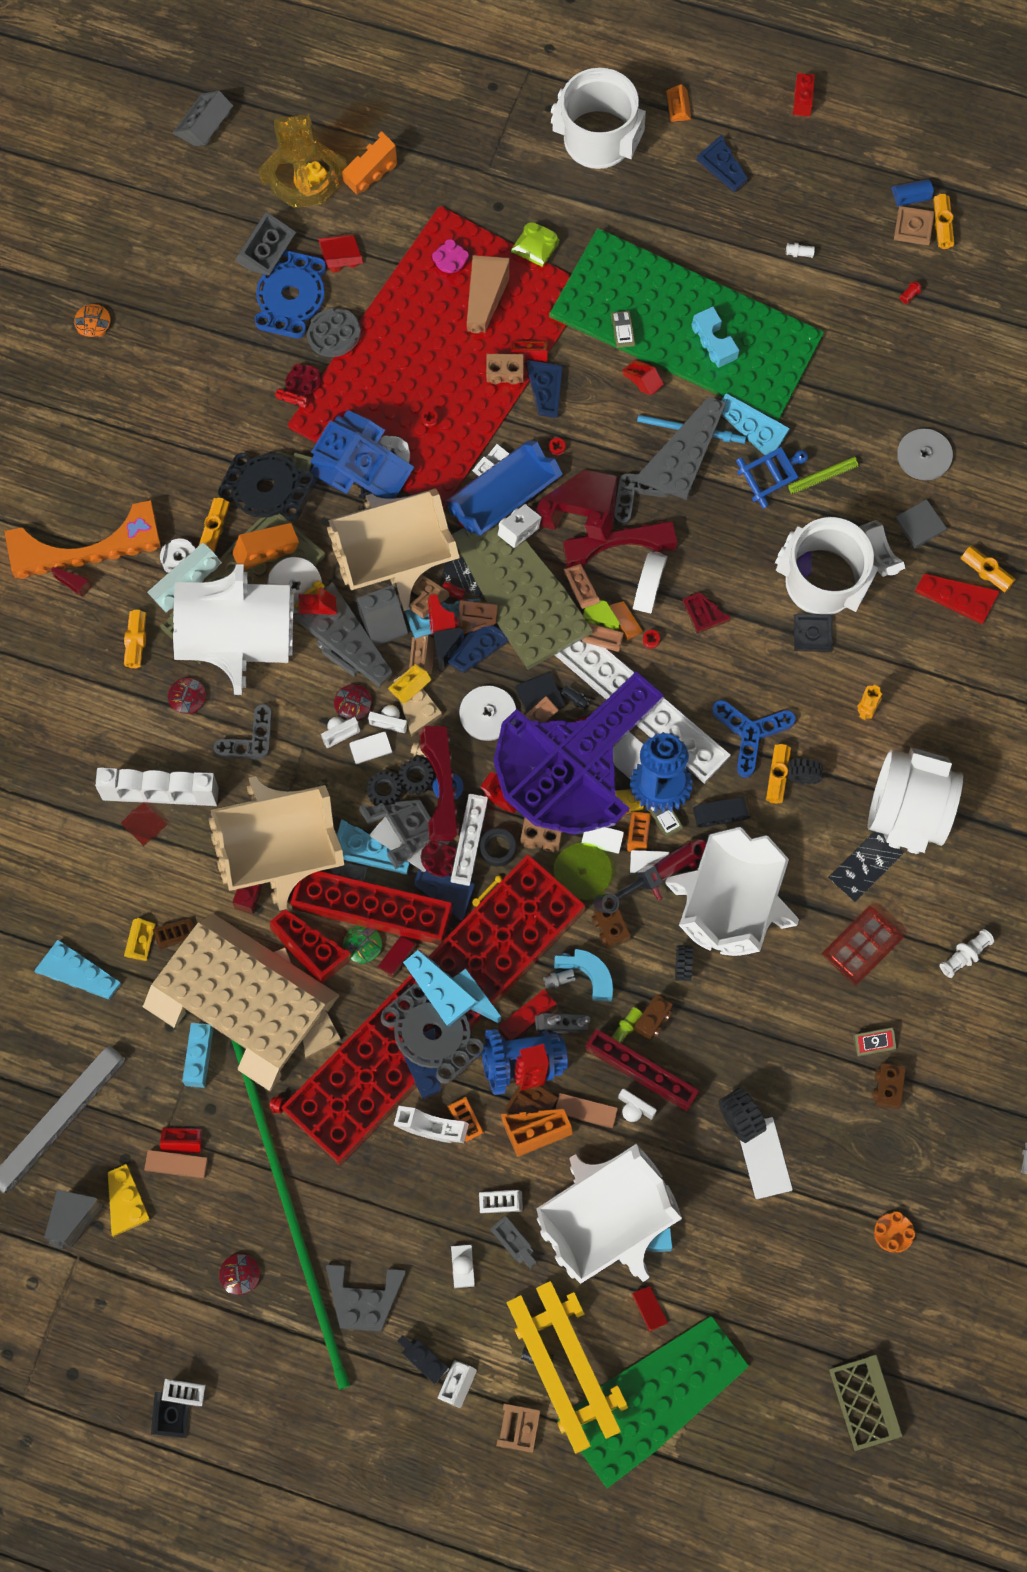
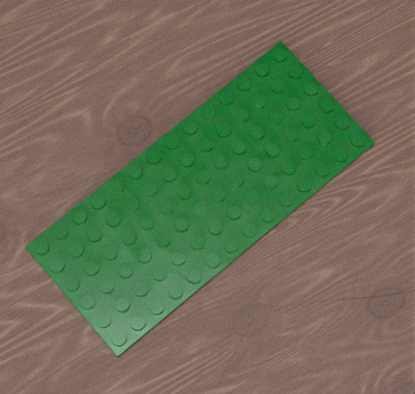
[549,228,824,422]

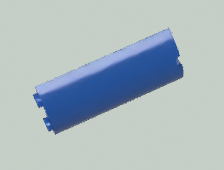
[445,440,562,536]

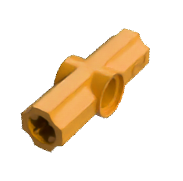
[933,194,954,249]
[199,498,230,553]
[961,545,1016,592]
[124,610,146,668]
[857,684,882,720]
[766,744,791,804]

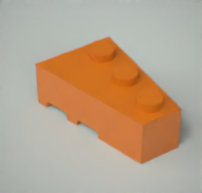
[342,131,397,195]
[232,523,299,571]
[501,1109,573,1157]

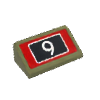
[853,1028,896,1057]

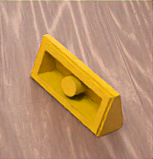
[388,664,431,704]
[124,918,156,961]

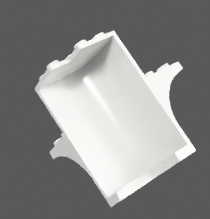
[173,564,294,695]
[665,827,799,956]
[537,1144,682,1284]

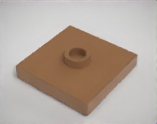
[894,206,935,245]

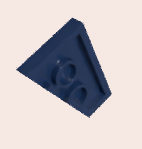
[525,360,562,418]
[401,1028,441,1099]

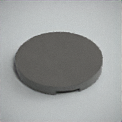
[307,308,361,357]

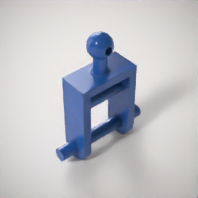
[736,447,808,509]

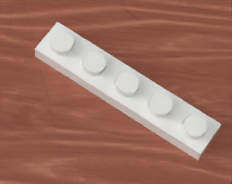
[451,794,488,886]

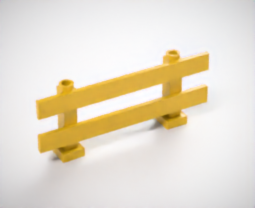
[506,1281,628,1454]

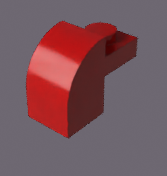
[480,772,516,813]

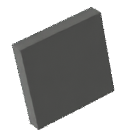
[895,499,947,548]

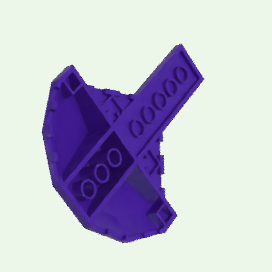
[493,672,664,835]

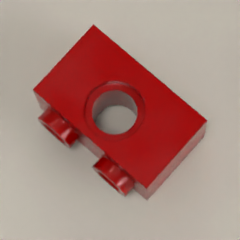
[793,73,815,117]

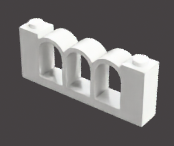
[95,768,219,806]

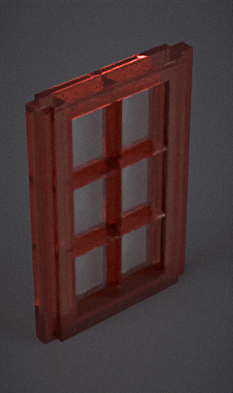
[822,905,904,986]

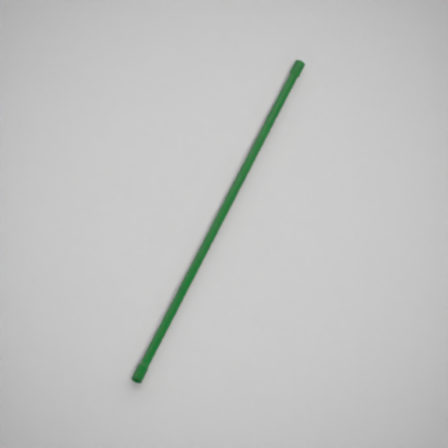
[231,1039,351,1390]

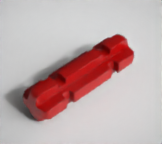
[275,388,309,407]

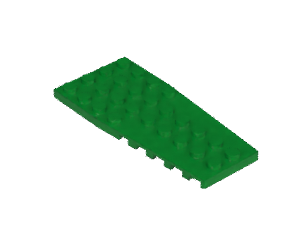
[557,1317,748,1489]

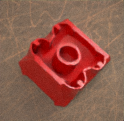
[318,233,363,273]

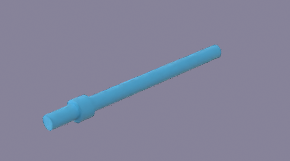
[637,415,746,444]

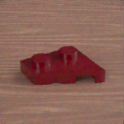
[682,592,731,634]

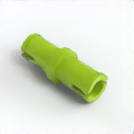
[611,1007,642,1043]

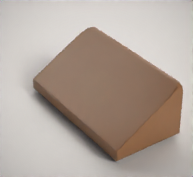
[409,635,435,674]

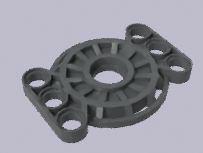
[381,983,483,1084]

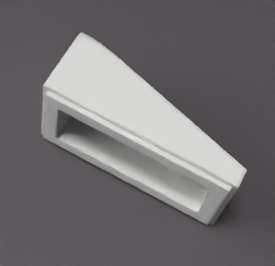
[479,1190,523,1213]
[162,1379,205,1406]

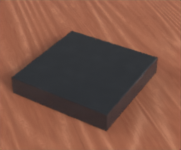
[794,614,832,652]
[515,672,565,713]

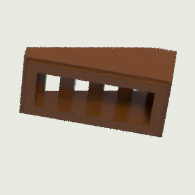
[152,918,194,950]

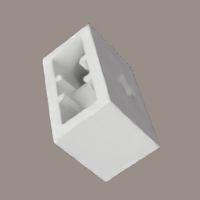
[498,504,541,548]

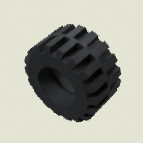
[719,1088,767,1143]

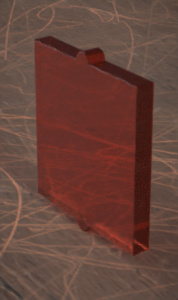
[120,802,167,846]

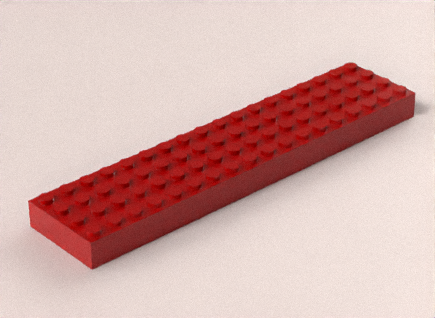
[281,854,585,1166]

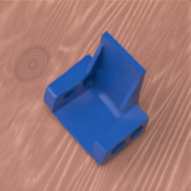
[310,410,414,499]

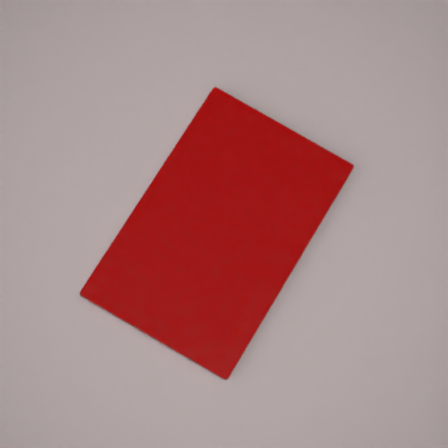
[288,206,571,511]

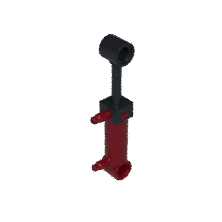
[593,840,707,913]

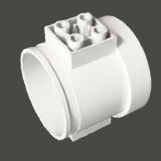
[551,68,646,169]
[775,517,879,615]
[868,747,963,854]

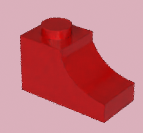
[622,360,664,395]
[427,594,458,635]

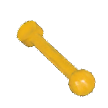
[472,875,503,907]

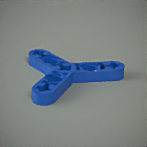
[712,700,795,778]

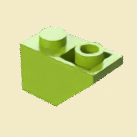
[583,600,620,631]

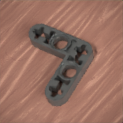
[614,474,670,526]
[214,704,272,759]

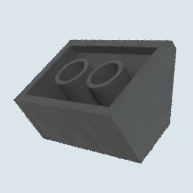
[172,91,233,146]
[234,212,296,275]

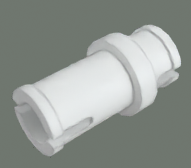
[786,243,814,258]

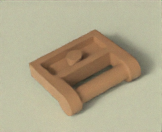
[496,1404,540,1453]

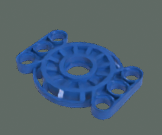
[255,250,326,339]

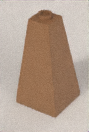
[467,255,509,333]

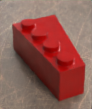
[270,909,351,984]

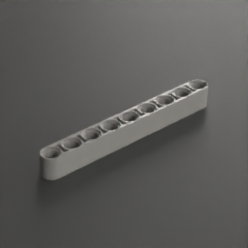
[0,1045,125,1194]

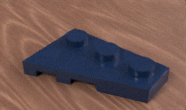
[697,135,747,193]
[448,625,509,673]
[413,869,475,921]

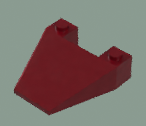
[535,469,617,541]

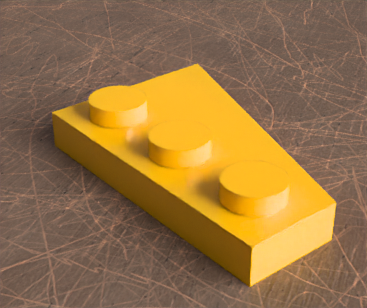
[108,1164,150,1237]

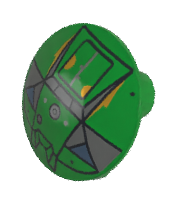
[343,926,382,964]

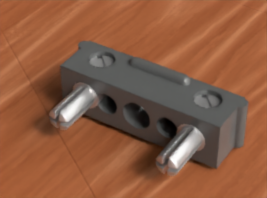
[535,1013,590,1034]

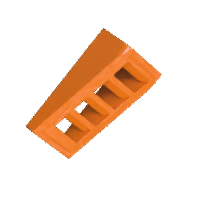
[627,811,651,852]
[447,1097,484,1142]

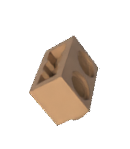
[486,354,523,384]
[521,818,562,852]

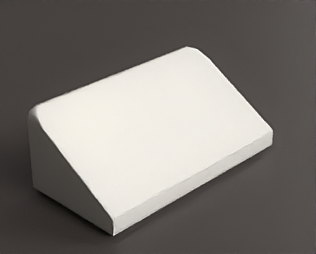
[349,732,392,764]
[581,828,624,854]
[630,850,670,873]
[438,1360,477,1408]

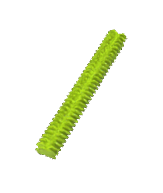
[788,457,858,494]

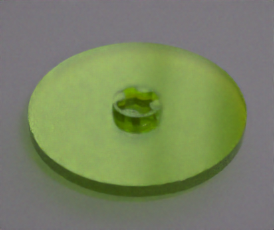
[554,843,612,900]

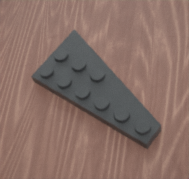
[635,397,726,500]
[295,582,393,688]

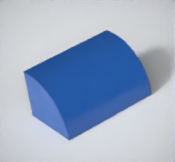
[891,179,934,207]

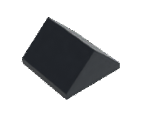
[434,628,464,672]
[151,1392,189,1438]

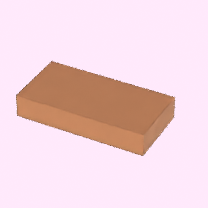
[582,623,624,652]

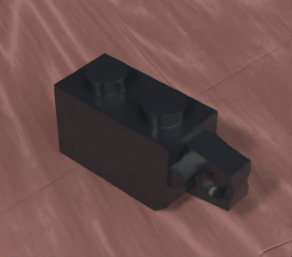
[397,1335,449,1386]

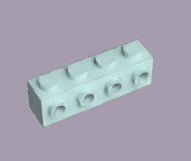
[147,543,222,612]

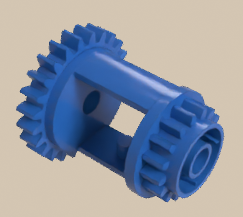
[630,732,692,813]
[482,1029,567,1095]

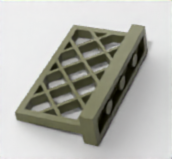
[829,1355,903,1451]

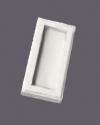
[368,705,408,733]
[321,717,360,748]
[619,1089,657,1122]
[451,1245,475,1288]

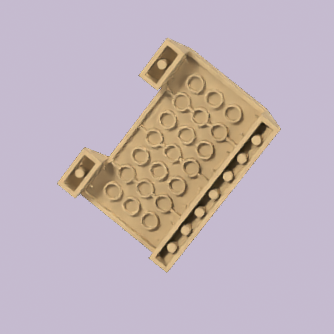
[143,913,339,1091]

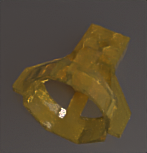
[258,114,347,208]

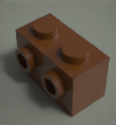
[591,904,630,949]
[634,994,673,1042]
[872,1063,905,1110]

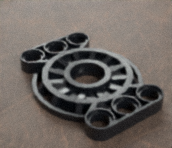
[218,453,316,521]

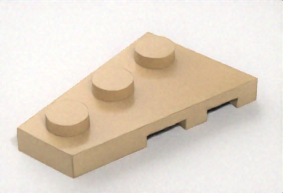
[393,674,442,737]
[303,1009,341,1059]

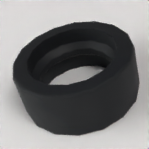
[480,828,516,867]

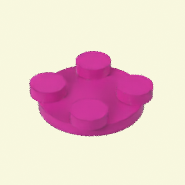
[432,239,468,273]

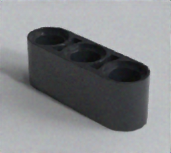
[693,797,751,828]

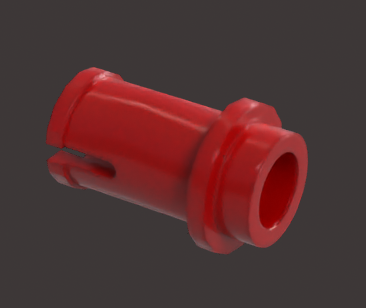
[899,281,922,304]
[442,581,466,601]

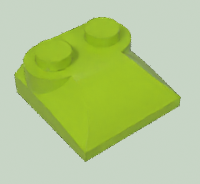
[511,223,559,267]

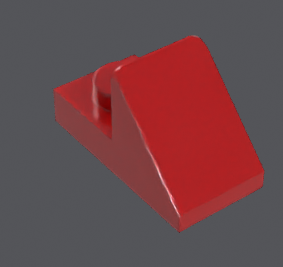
[298,587,337,615]

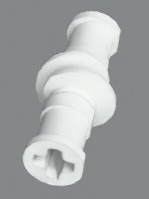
[940,929,994,978]

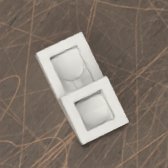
[472,444,509,476]

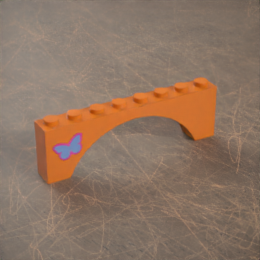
[4,500,161,579]

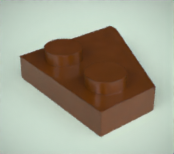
[458,599,498,634]
[504,1086,558,1114]

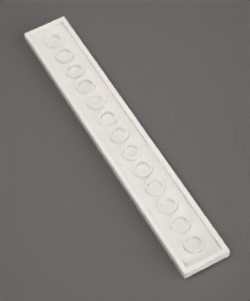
[555,639,730,784]

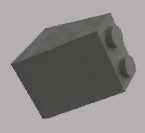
[357,585,408,647]
[44,1190,103,1250]

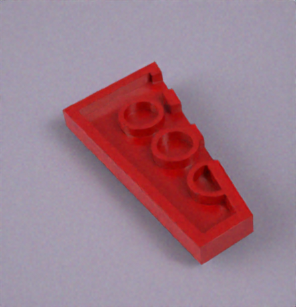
[915,574,999,624]

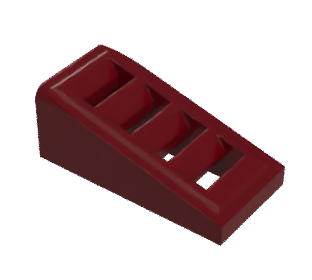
[51,567,91,597]

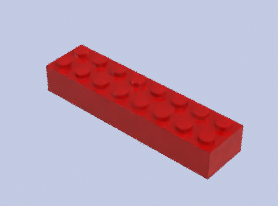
[290,871,453,945]

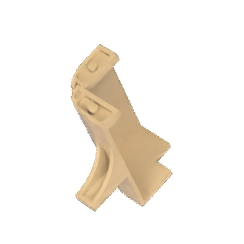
[327,489,459,611]
[209,776,344,911]

